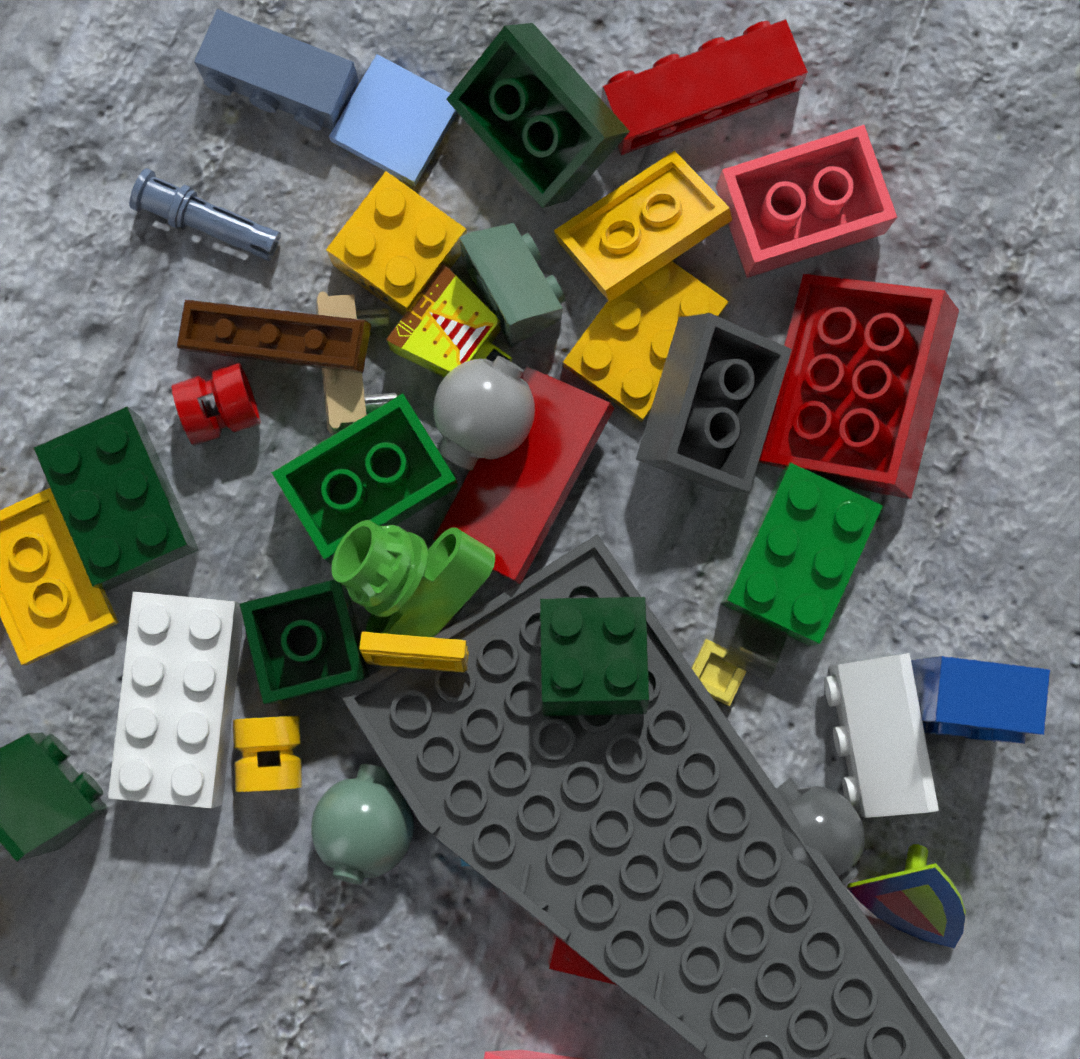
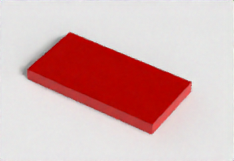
[433,366,615,584]

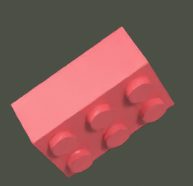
[716,125,897,278]

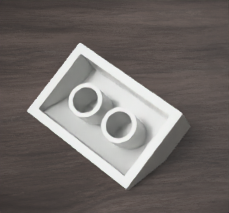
[824,653,939,818]

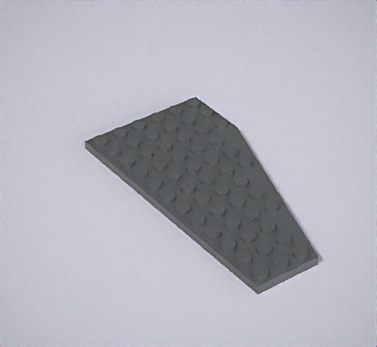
[340,534,965,1059]

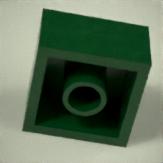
[239,579,370,704]
[540,597,649,716]

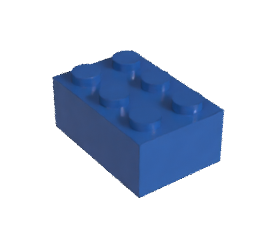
[911,656,1050,744]

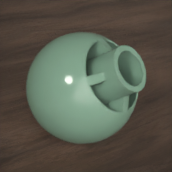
[311,764,414,884]

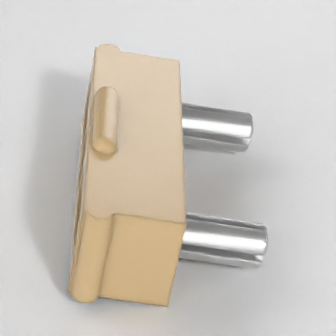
[316,291,397,435]

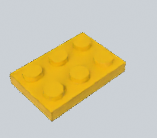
[554,150,732,302]
[562,261,729,422]
[0,488,119,665]

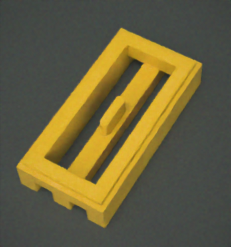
[359,632,469,672]

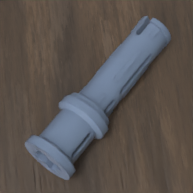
[129,168,281,261]

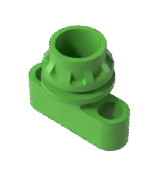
[332,520,495,637]

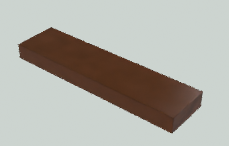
[176,300,371,373]

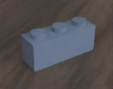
[194,9,358,131]

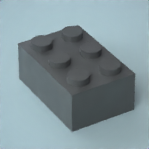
[636,313,792,493]

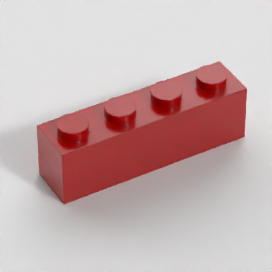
[601,19,808,156]

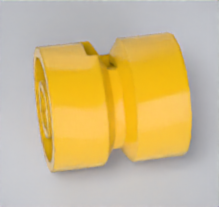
[233,716,302,792]

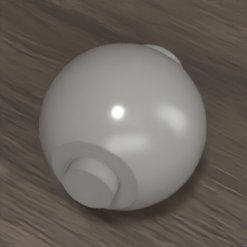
[433,356,535,470]

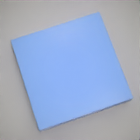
[329,54,458,187]

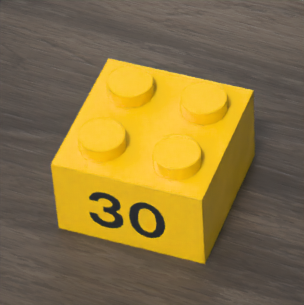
[326,171,467,316]

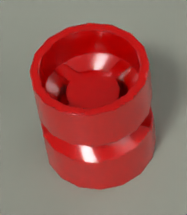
[171,363,261,446]

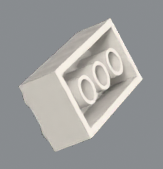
[108,592,243,808]

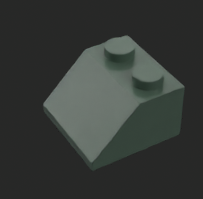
[459,223,566,347]

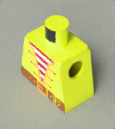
[386,264,513,377]

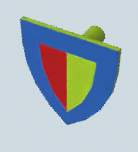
[847,844,966,948]

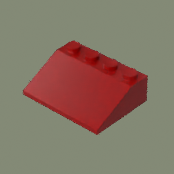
[759,274,959,499]

